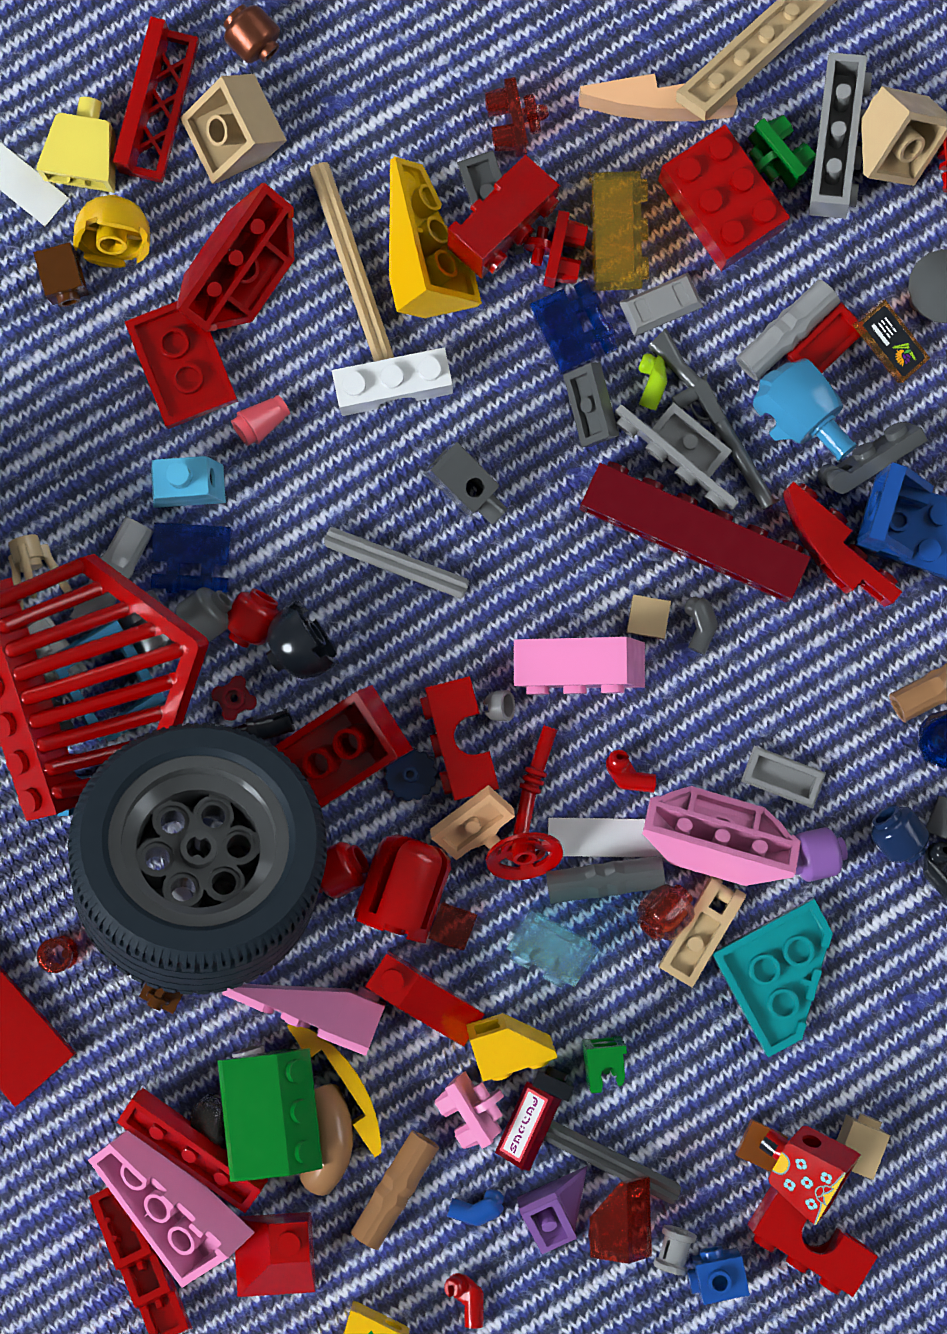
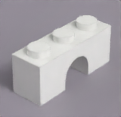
[332,347,453,416]

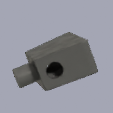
[423,442,508,525]

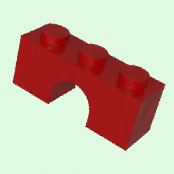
[420,676,499,801]
[747,1185,878,1297]

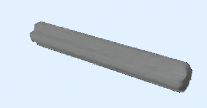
[324,527,469,598]

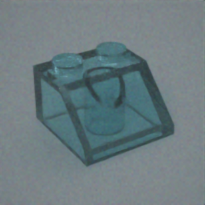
[505,906,599,988]

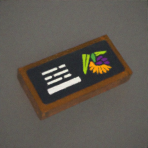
[853,299,930,383]

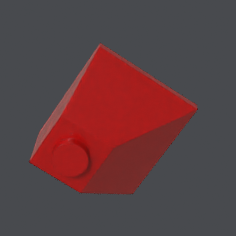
[235,1212,316,1297]

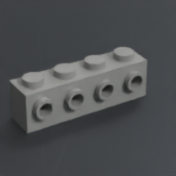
[808,52,872,219]

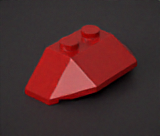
[176,183,295,332]

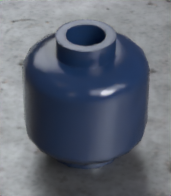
[871,805,930,863]

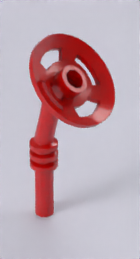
[486,725,563,880]

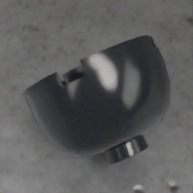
[266,601,339,679]

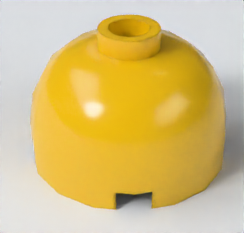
[73,195,150,268]

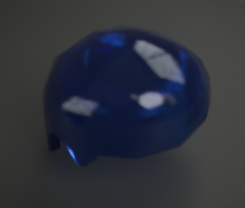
[916,710,947,769]

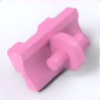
[435,1071,504,1149]

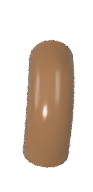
[299,1084,353,1196]

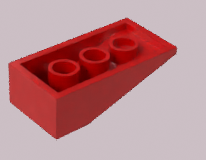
[274,685,413,809]

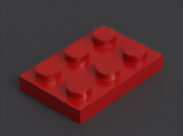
[125,301,239,429]

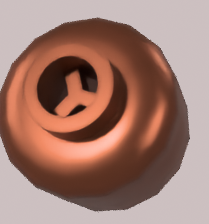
[223,4,280,63]

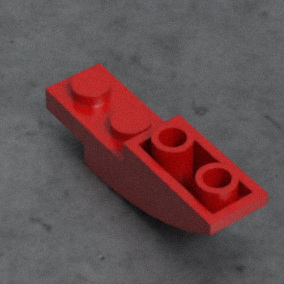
[783,481,902,607]

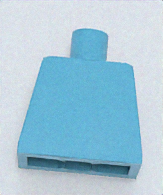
[151,456,226,508]

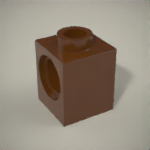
[33,242,89,307]

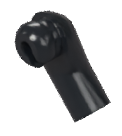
[923,841,947,900]

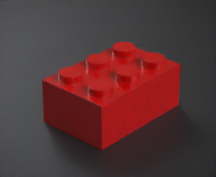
[658,124,790,272]

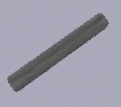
[544,1120,681,1204]

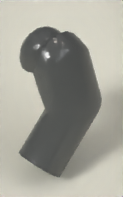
[684,597,718,655]

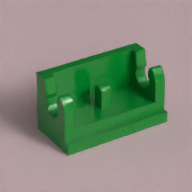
[582,1036,627,1094]

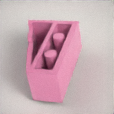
[514,637,645,695]

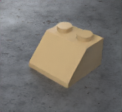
[180,74,287,184]
[861,86,947,186]

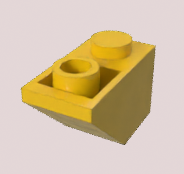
[466,1013,558,1082]

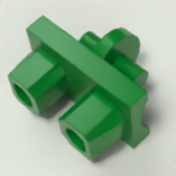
[748,115,816,190]

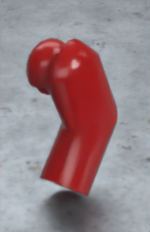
[606,749,656,793]

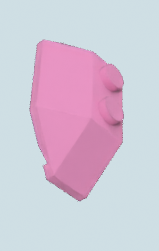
[642,786,801,886]

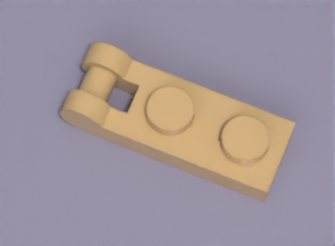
[658,876,746,988]

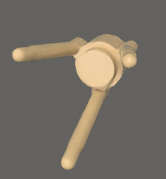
[8,534,76,610]

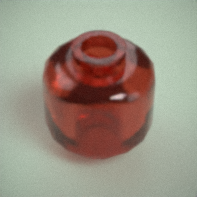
[637,884,695,941]

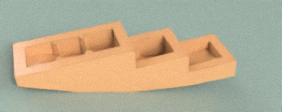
[578,73,738,122]

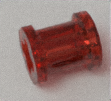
[37,936,79,973]

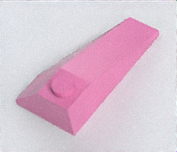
[222,984,386,1056]

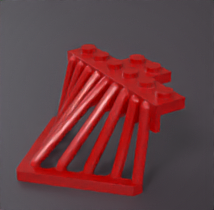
[0,554,209,821]

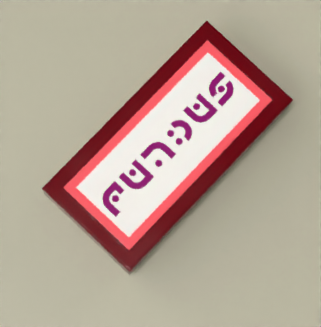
[495,1081,562,1171]

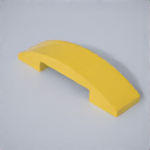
[287,1024,381,1157]

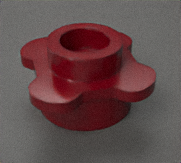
[212,676,257,721]

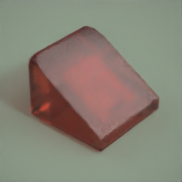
[428,901,478,951]

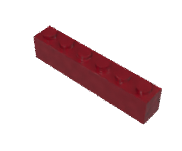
[579,461,811,602]

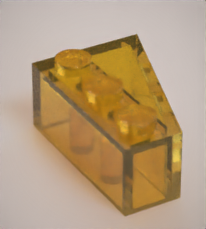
[588,170,649,291]

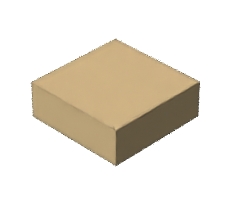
[626,595,671,640]

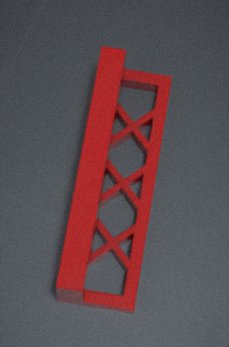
[113,16,200,183]
[116,1088,268,1213]

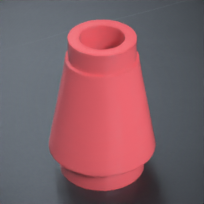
[231,395,290,446]

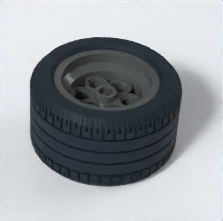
[68,723,327,995]

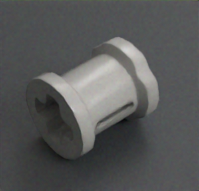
[653,1225,697,1276]

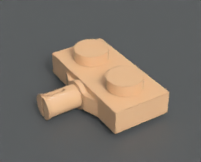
[430,785,515,860]

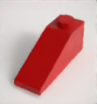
[365,950,485,1047]

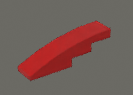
[89,1187,193,1334]

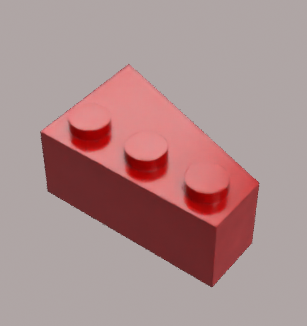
[448,154,560,279]

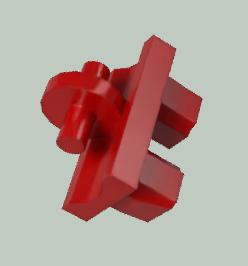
[523,210,588,288]

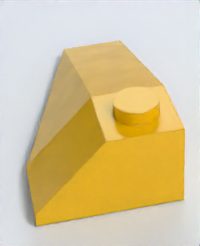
[389,156,482,318]

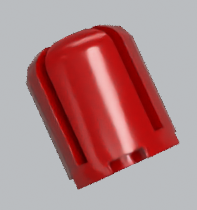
[353,834,451,943]

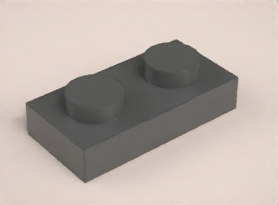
[563,362,619,448]

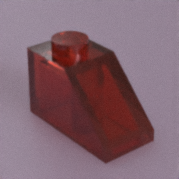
[588,1176,652,1264]

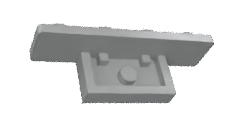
[614,402,739,511]

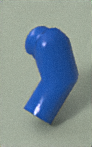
[447,1189,504,1226]

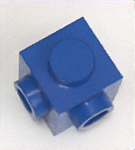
[687,1246,750,1305]

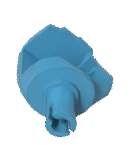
[753,358,857,461]

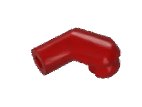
[444,1273,484,1329]

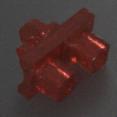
[485,77,549,157]

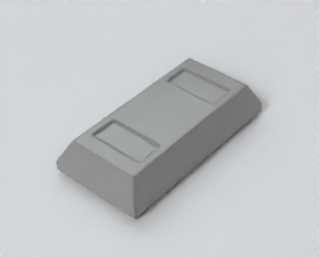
[619,273,703,337]
[741,746,826,809]

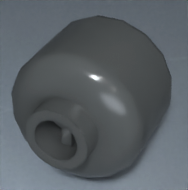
[176,587,232,643]

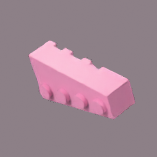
[88,1130,255,1288]

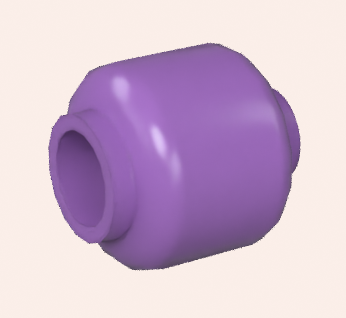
[795,827,848,882]

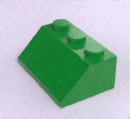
[217,1048,323,1182]

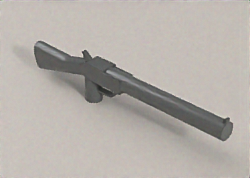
[648,328,780,510]

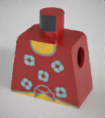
[759,1126,861,1225]

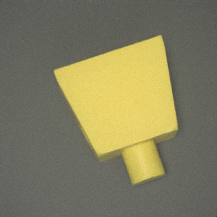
[36,97,116,193]

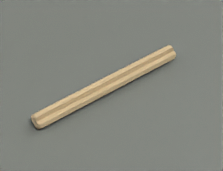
[310,162,394,362]

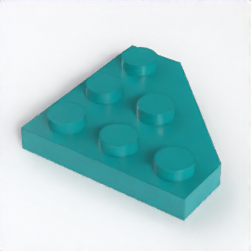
[712,898,833,1058]

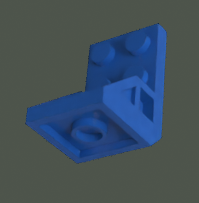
[854,462,947,579]

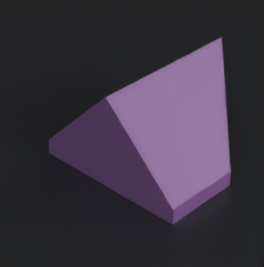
[517,1165,588,1254]

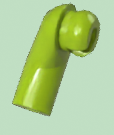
[638,353,667,411]

